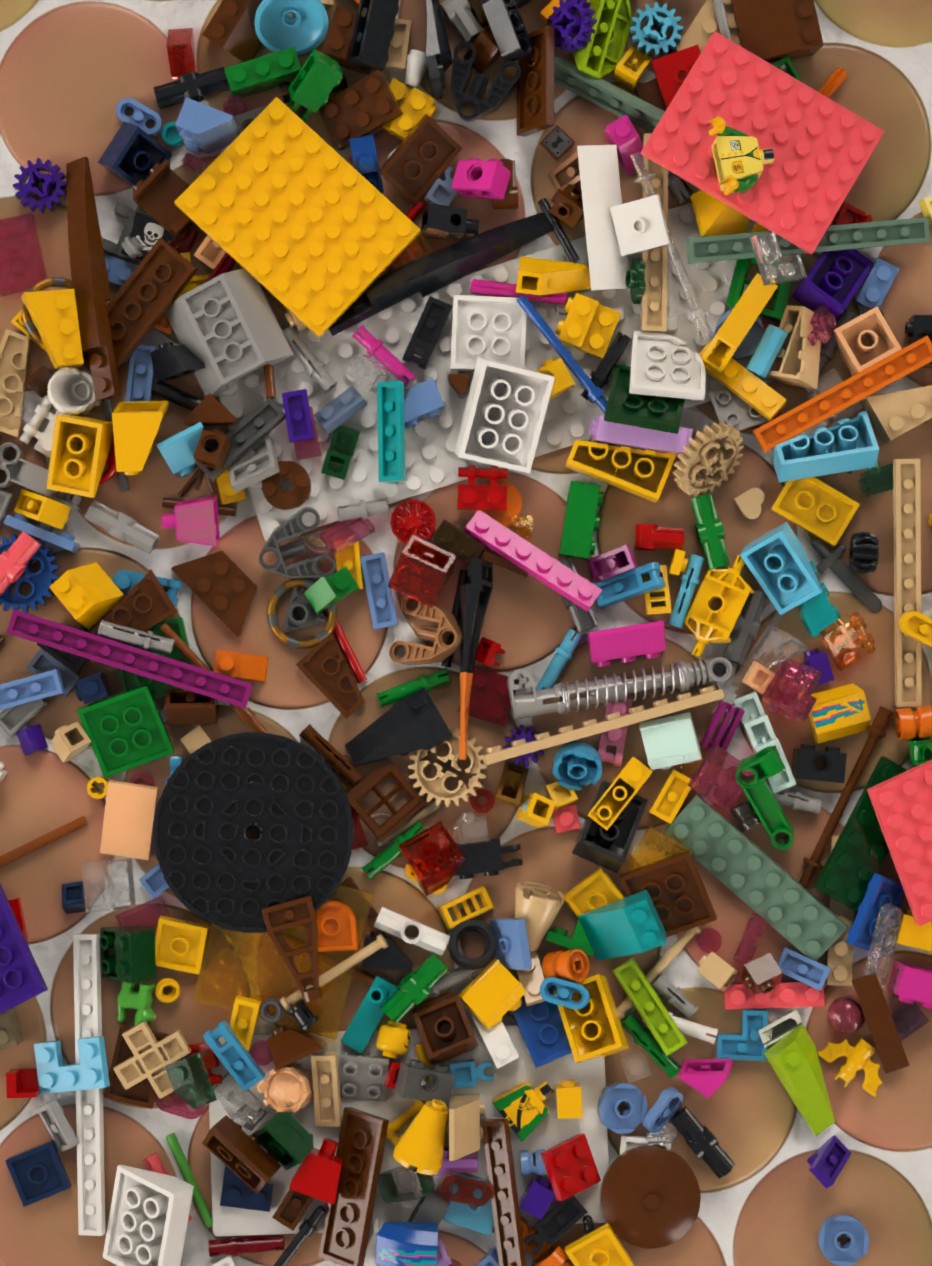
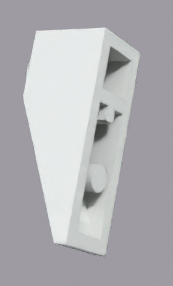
[468,1009,519,1069]

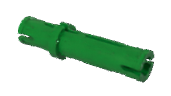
[376,668,451,708]
[362,821,429,880]
[620,1012,681,1078]

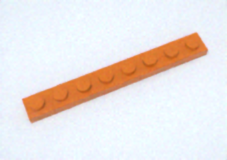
[752,335,932,453]

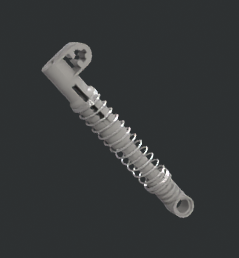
[507,657,732,720]

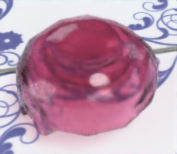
[828,995,866,1034]

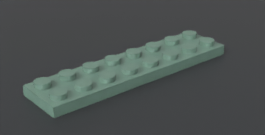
[664,794,848,961]

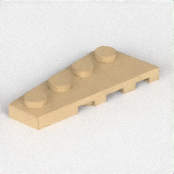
[0,329,31,438]

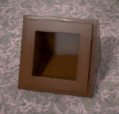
[447,374,470,399]

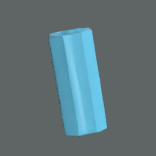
[746,324,788,378]

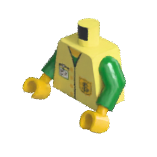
[708,117,774,196]

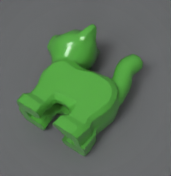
[117,981,157,1026]

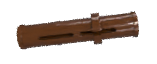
[299,724,363,787]

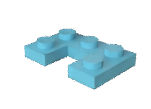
[34,1036,110,1094]

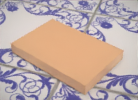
[100,780,159,860]

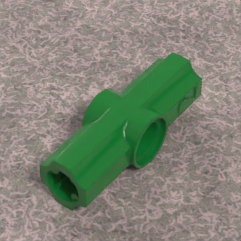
[690,493,730,570]
[380,953,448,1024]

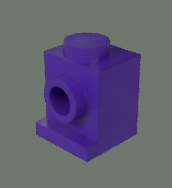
[801,648,835,687]

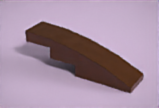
[851,972,910,1074]

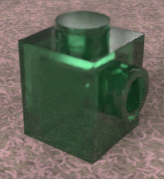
[858,462,893,498]

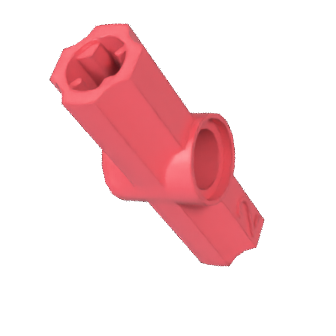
[0,531,41,596]

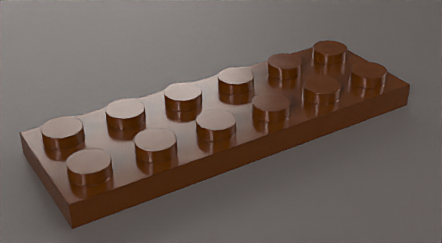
[82,238,198,373]
[318,1107,389,1266]

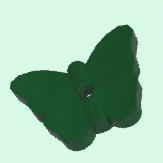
[625,258,646,304]

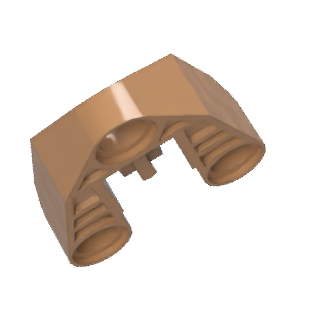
[389,593,462,665]

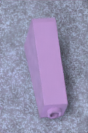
[589,415,693,458]

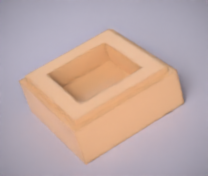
[741,661,776,695]

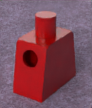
[289,1138,343,1205]

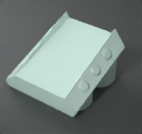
[639,712,702,770]

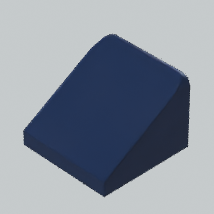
[62,881,90,914]

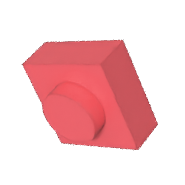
[552,804,581,833]

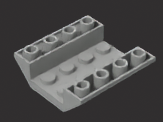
[165,268,294,397]

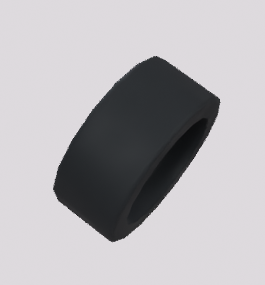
[448,920,496,970]

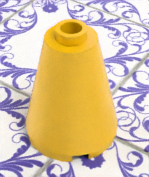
[393,1099,449,1175]

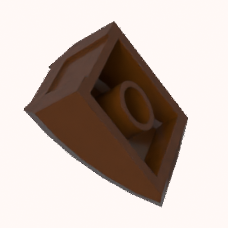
[412,992,479,1064]

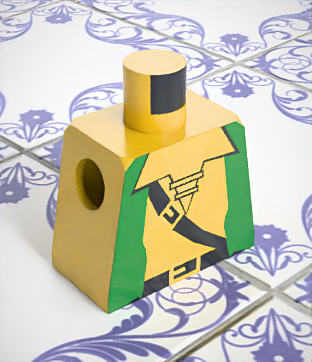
[492,1080,555,1142]

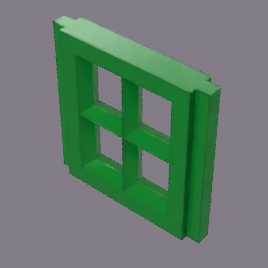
[725,257,796,322]

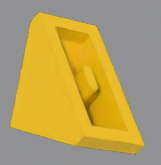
[613,46,653,91]

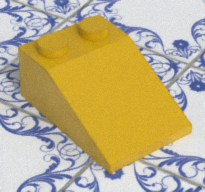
[47,414,113,498]

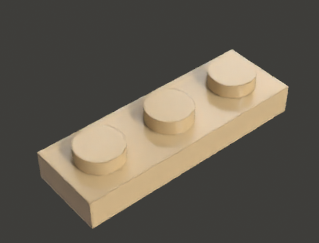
[311,1052,342,1127]

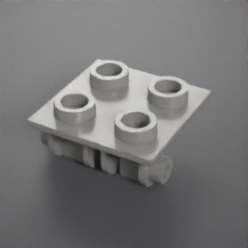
[708,387,769,431]
[338,1052,390,1101]

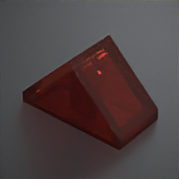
[166,28,196,79]

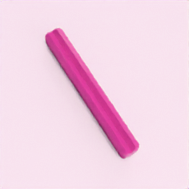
[470,279,567,305]

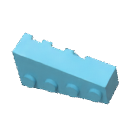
[773,410,879,482]

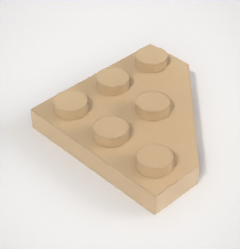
[676,0,741,52]

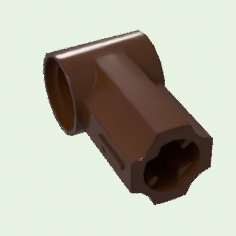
[493,159,518,210]

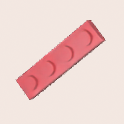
[724,981,825,1010]

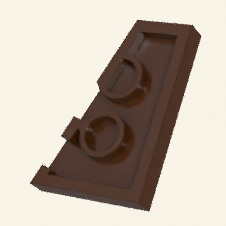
[296,631,365,719]

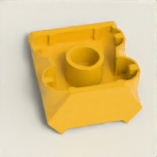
[459,959,526,1030]

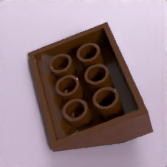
[731,0,824,62]

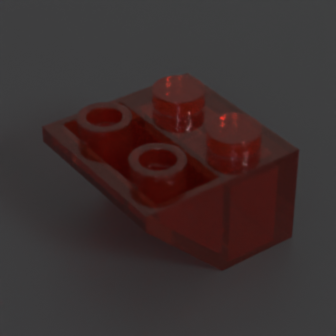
[388,535,457,607]

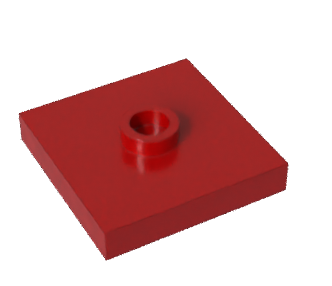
[651,44,701,109]

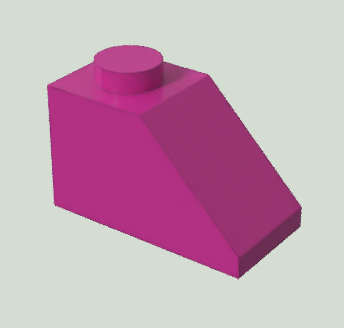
[603,114,643,176]

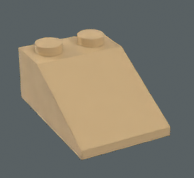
[449,1094,485,1161]

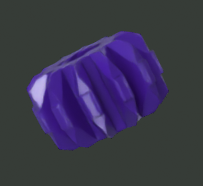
[503,725,544,767]

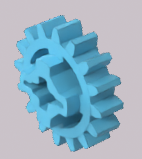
[629,2,683,58]

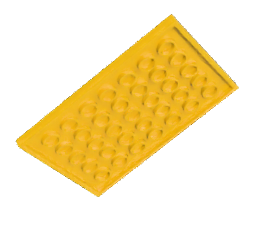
[174,97,421,338]

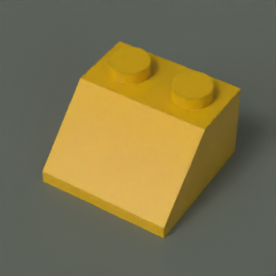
[49,562,125,629]

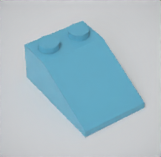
[740,521,823,615]

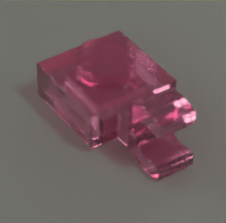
[808,305,837,346]

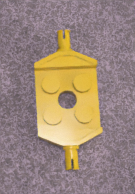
[684,555,754,658]

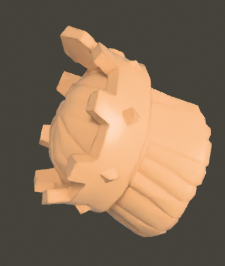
[257,1062,314,1113]

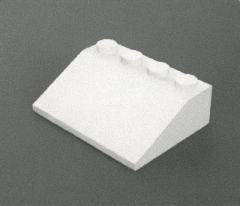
[454,356,555,473]
[103,1165,194,1266]

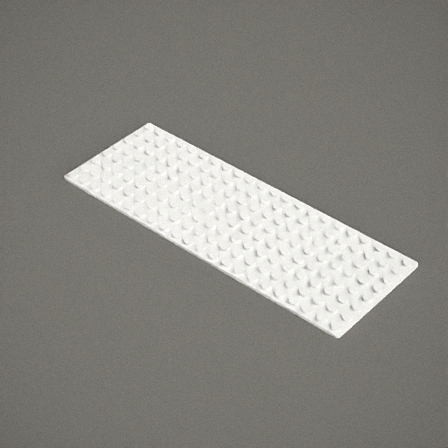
[219,202,773,542]

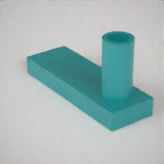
[340,975,398,1054]

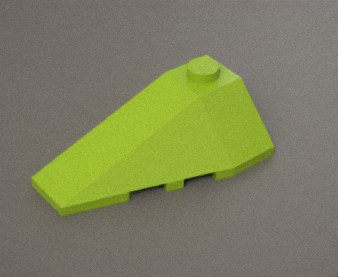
[764,1024,835,1136]

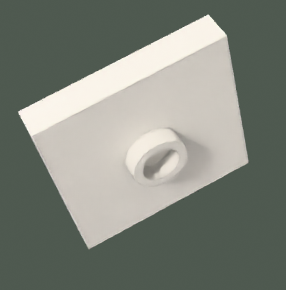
[610,194,670,256]

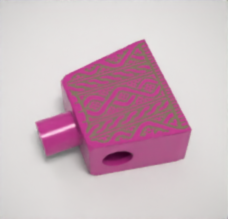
[161,495,220,546]

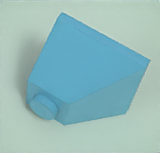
[157,422,208,478]

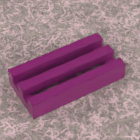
[700,700,745,755]

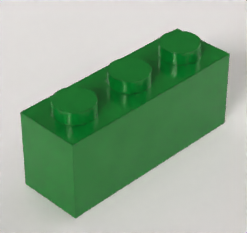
[224,47,301,100]
[558,481,604,560]

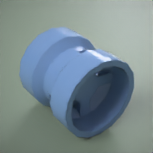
[520,1149,546,1176]

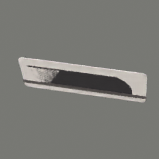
[758,1010,802,1048]

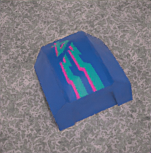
[375,1222,438,1266]

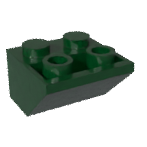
[100,926,156,983]

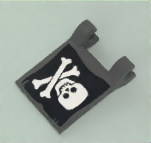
[102,202,176,264]

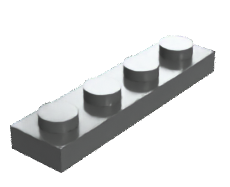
[195,397,286,482]

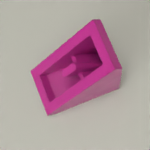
[679,1059,733,1098]

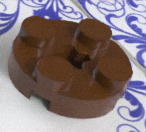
[262,461,311,511]

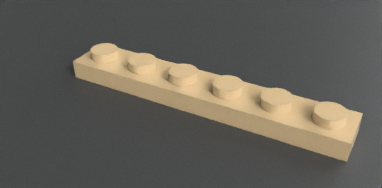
[825,836,854,986]

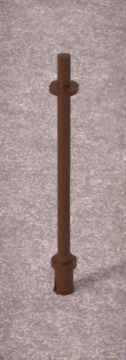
[799,706,894,889]

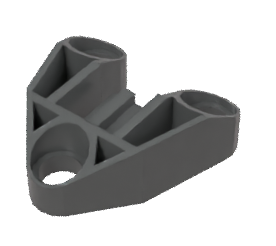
[259,507,336,578]

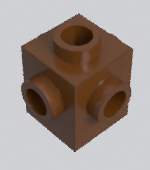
[549,184,584,228]

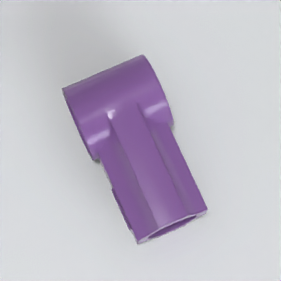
[432,1146,478,1176]

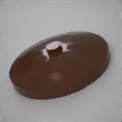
[600,1145,701,1249]

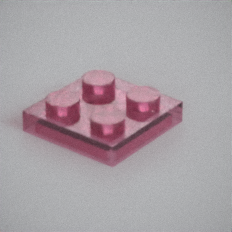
[688,744,753,813]

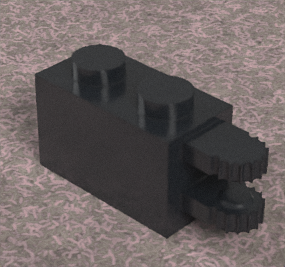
[450,839,523,879]

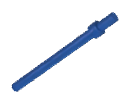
[516,295,607,414]

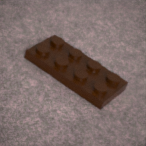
[517,26,555,137]

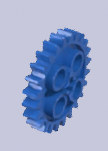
[0,534,61,613]

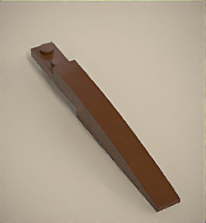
[66,157,121,401]

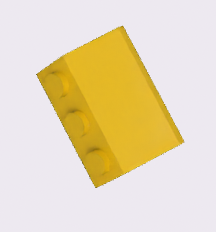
[553,974,629,1063]

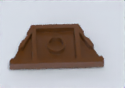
[171,551,257,636]

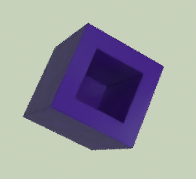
[519,1176,555,1220]

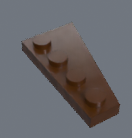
[90,569,178,664]

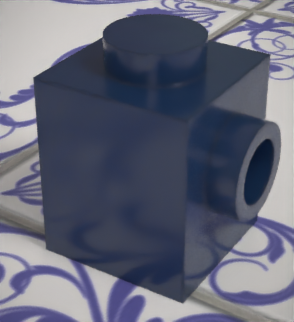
[75,672,113,704]

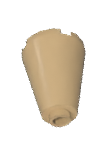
[515,882,565,954]

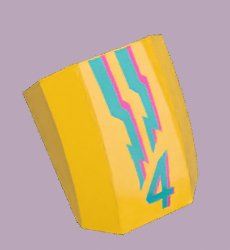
[803,683,871,743]

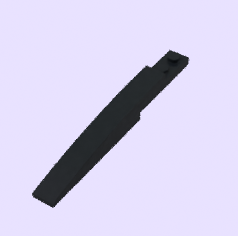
[329,213,553,336]

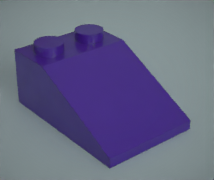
[791,249,874,325]

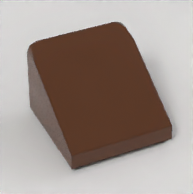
[25,366,53,398]

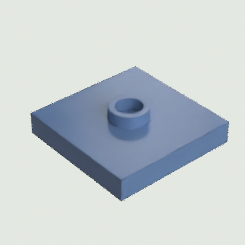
[490,918,532,970]

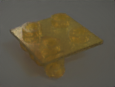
[626,826,694,870]

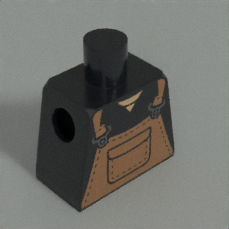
[420,203,479,241]

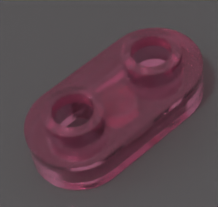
[155,1088,205,1119]

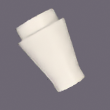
[404,49,427,88]

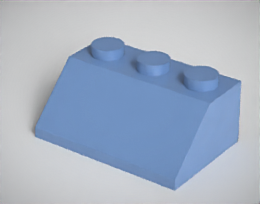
[175,97,240,154]

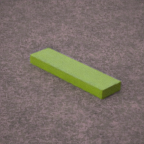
[612,958,688,1056]

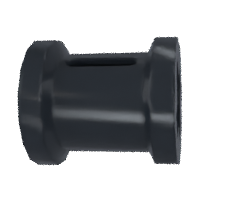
[287,999,320,1032]

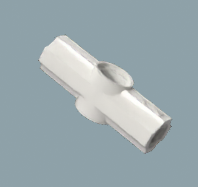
[374,907,450,956]

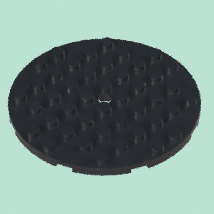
[153,732,354,933]

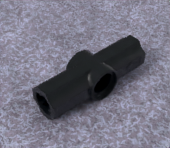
[153,67,230,109]
[670,1106,735,1179]

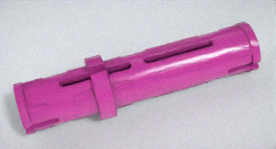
[352,325,416,388]

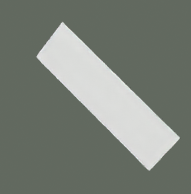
[577,145,628,291]

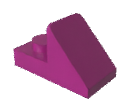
[587,544,637,583]

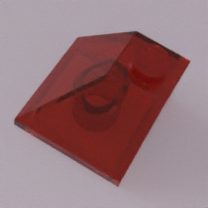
[398,822,465,896]

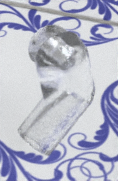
[646,1123,678,1146]

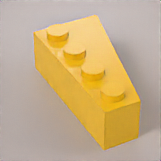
[565,440,677,503]

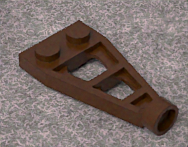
[262,895,323,1002]

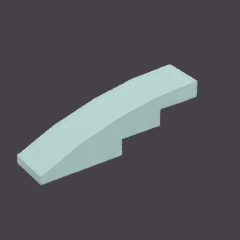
[732,691,796,794]

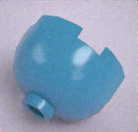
[552,740,602,790]

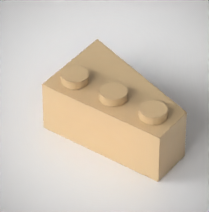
[767,305,823,390]
[861,385,932,444]

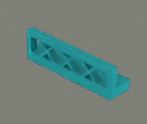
[377,381,406,484]

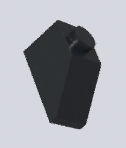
[150,342,205,382]
[362,931,413,971]

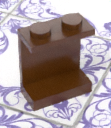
[133,159,194,240]

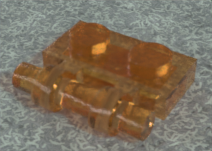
[819,612,875,671]

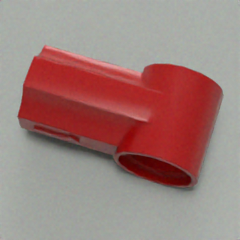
[634,524,684,550]

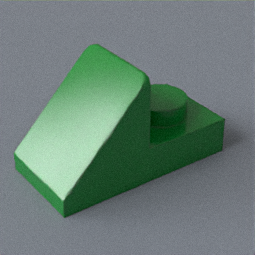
[304,567,359,614]
[544,918,594,956]

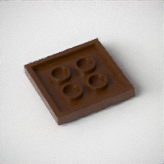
[619,850,717,937]

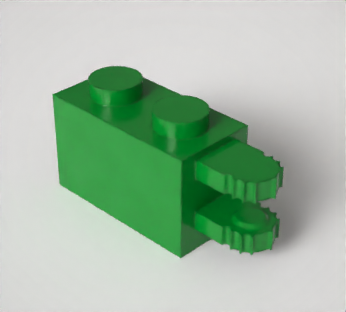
[287,49,343,122]

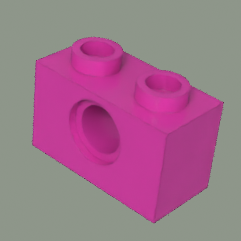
[451,158,511,199]

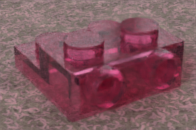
[762,657,822,723]

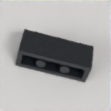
[347,0,399,71]

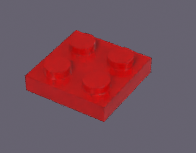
[540,1133,601,1201]

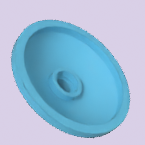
[254,0,329,55]

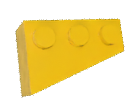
[21,289,84,369]

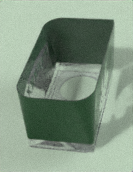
[378,1165,438,1203]

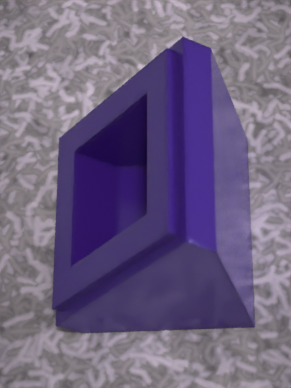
[17,724,48,756]

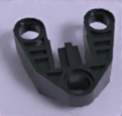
[450,41,521,122]

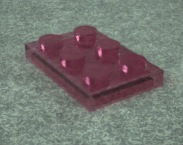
[0,213,48,296]

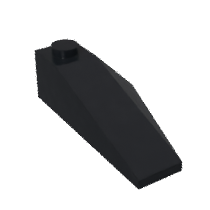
[345,687,453,766]

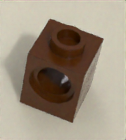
[194,429,232,471]

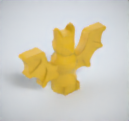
[817,1038,882,1097]

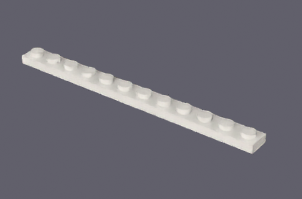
[73,934,106,1236]

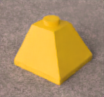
[690,190,750,237]

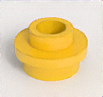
[155,978,180,1003]

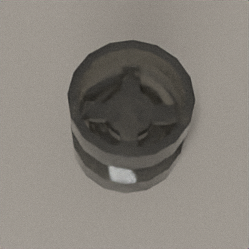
[730,800,762,832]

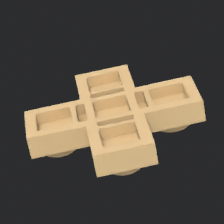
[113,1020,192,1099]

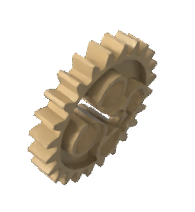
[673,422,744,497]
[408,727,489,808]

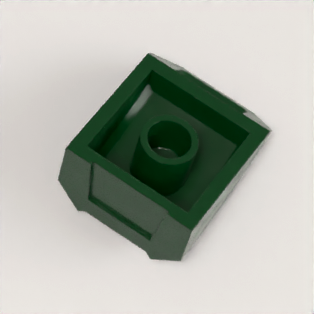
[251,1112,314,1171]

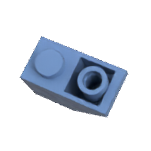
[404,378,445,429]

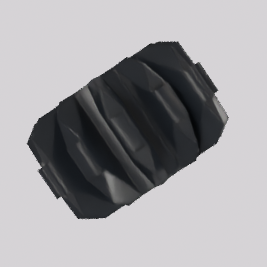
[848,532,879,574]

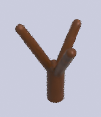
[178,448,217,497]

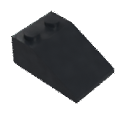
[572,780,648,873]

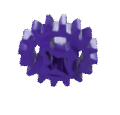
[549,0,597,52]
[13,158,67,214]

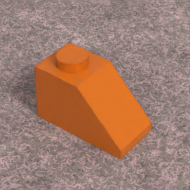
[213,650,269,681]

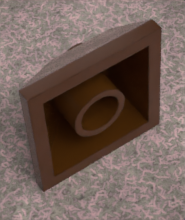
[267,1026,327,1070]

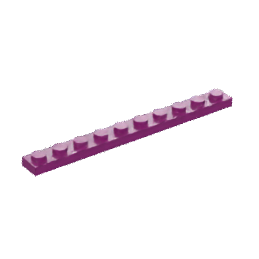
[6,609,254,708]

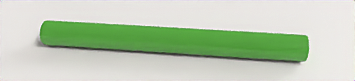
[166,1133,213,1228]

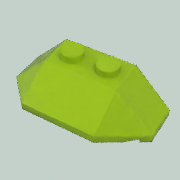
[572,0,632,79]

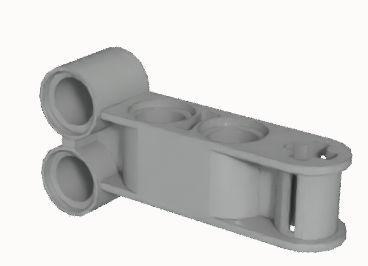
[0,442,83,510]

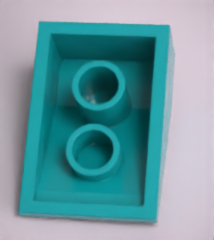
[578,889,666,961]

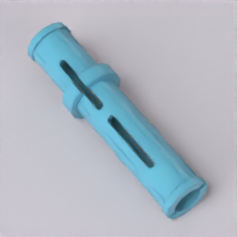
[668,554,705,629]
[535,628,583,700]

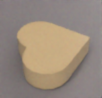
[733,488,765,520]

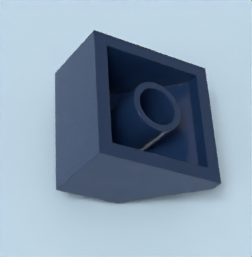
[98,121,173,187]

